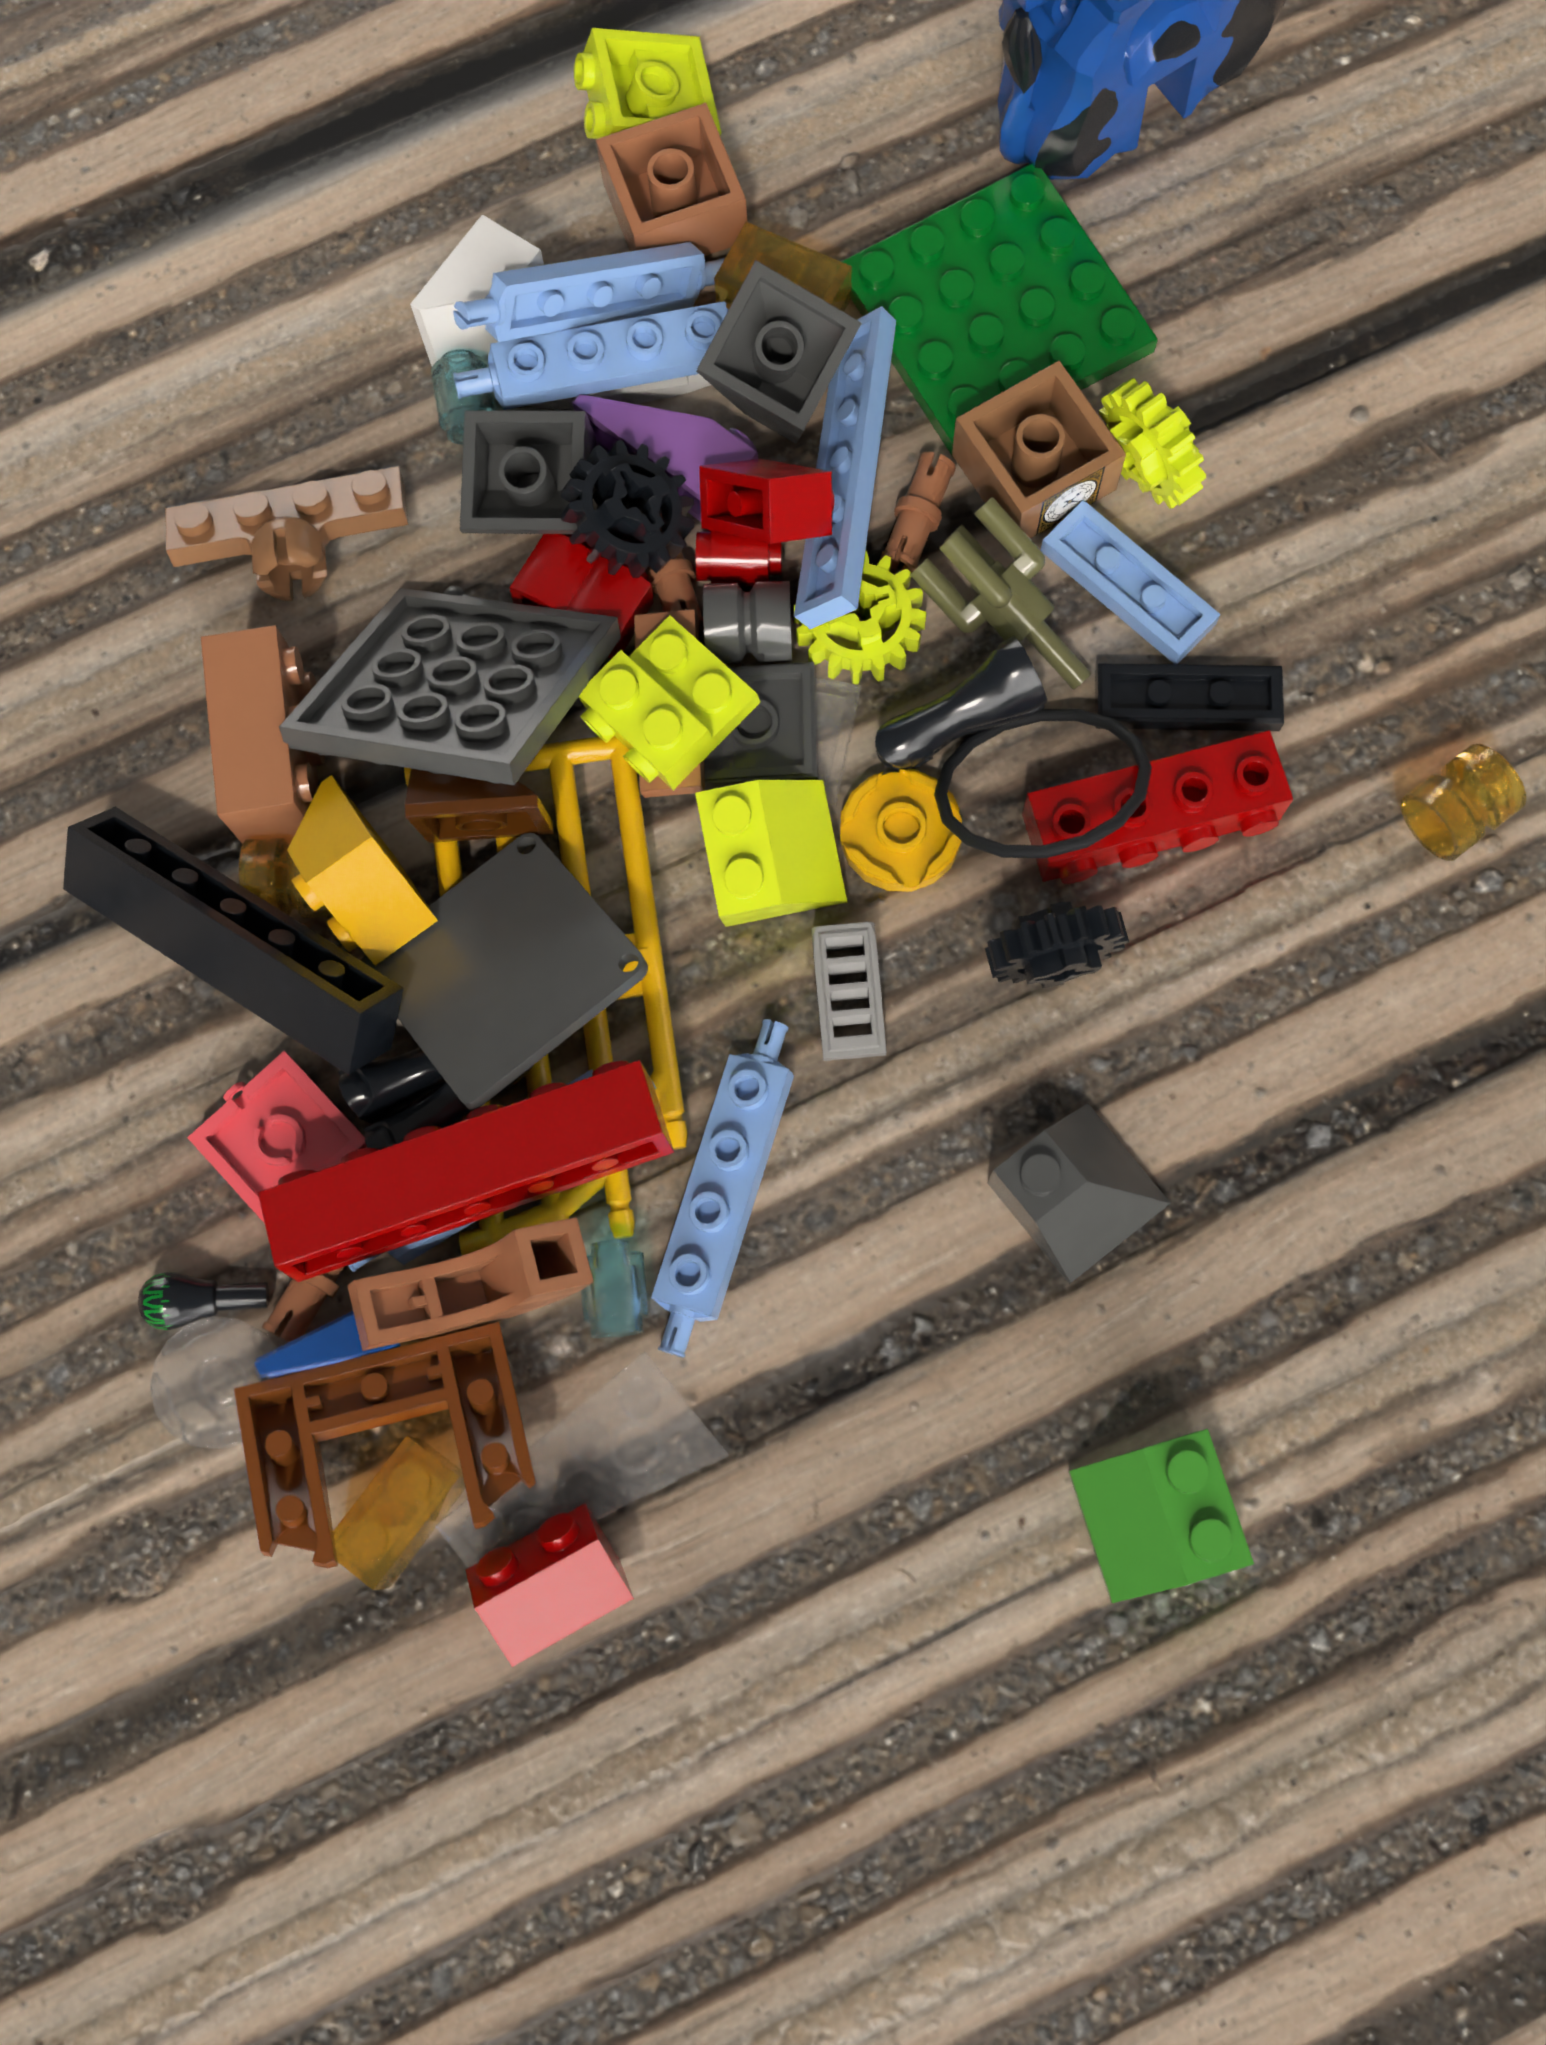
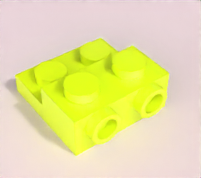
[574,28,722,139]
[579,615,761,791]

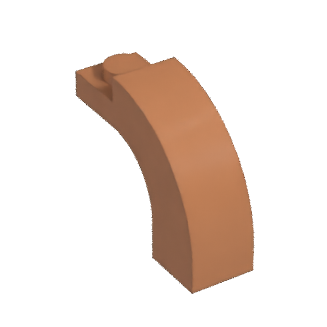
[348,1217,594,1351]

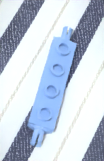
[453,242,733,342]
[453,301,728,410]
[651,1019,794,1358]

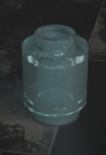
[431,349,497,445]
[581,1240,649,1338]

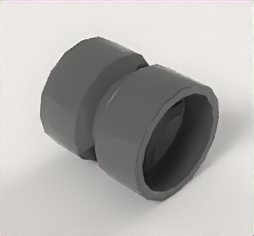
[703,581,792,664]

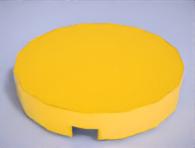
[840,769,962,892]

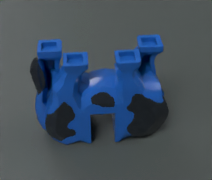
[998,0,1286,180]

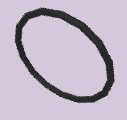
[934,709,1152,858]

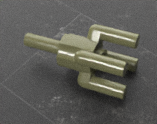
[910,497,1091,690]

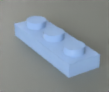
[1041,500,1221,664]

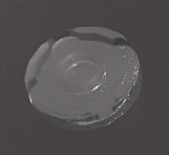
[150,1316,276,1450]

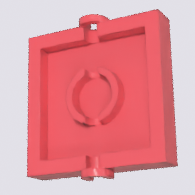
[187,1051,367,1222]

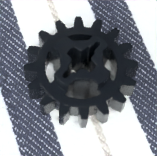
[561,440,695,578]
[985,901,1129,988]

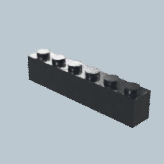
[63,807,404,1075]

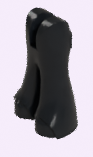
[875,636,1047,771]
[338,1047,534,1150]

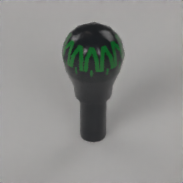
[137,1272,269,1330]

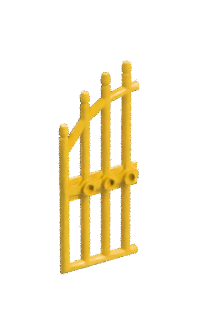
[404,736,688,1256]

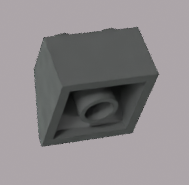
[460,411,596,534]

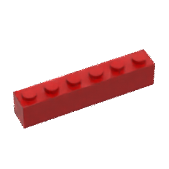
[258,1060,675,1282]

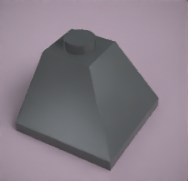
[696,260,862,444]
[988,1103,1171,1284]

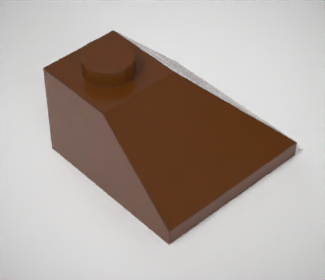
[405,769,554,843]

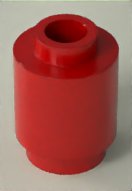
[696,530,782,588]

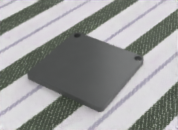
[360,833,648,1110]

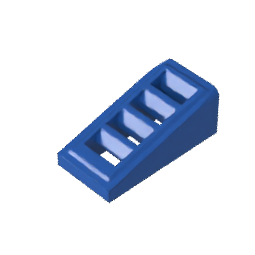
[254,1311,400,1382]

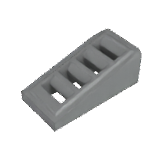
[811,922,887,1061]

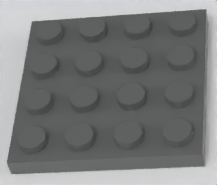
[279,588,621,785]

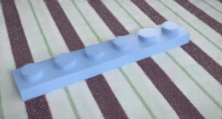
[794,306,896,629]

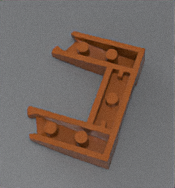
[234,1322,536,1568]

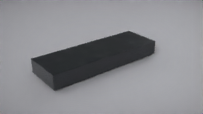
[1095,663,1284,731]

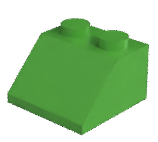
[1068,1429,1254,1603]

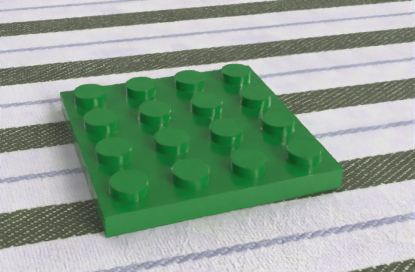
[837,164,1158,457]

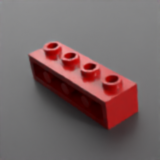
[1022,730,1293,884]

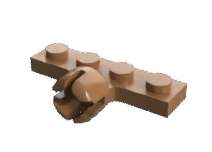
[165,466,409,601]

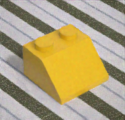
[287,775,438,966]

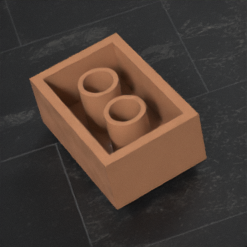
[201,625,325,855]

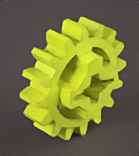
[1099,378,1206,509]
[793,550,926,685]

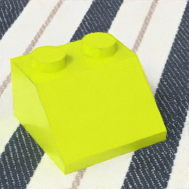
[695,780,847,927]

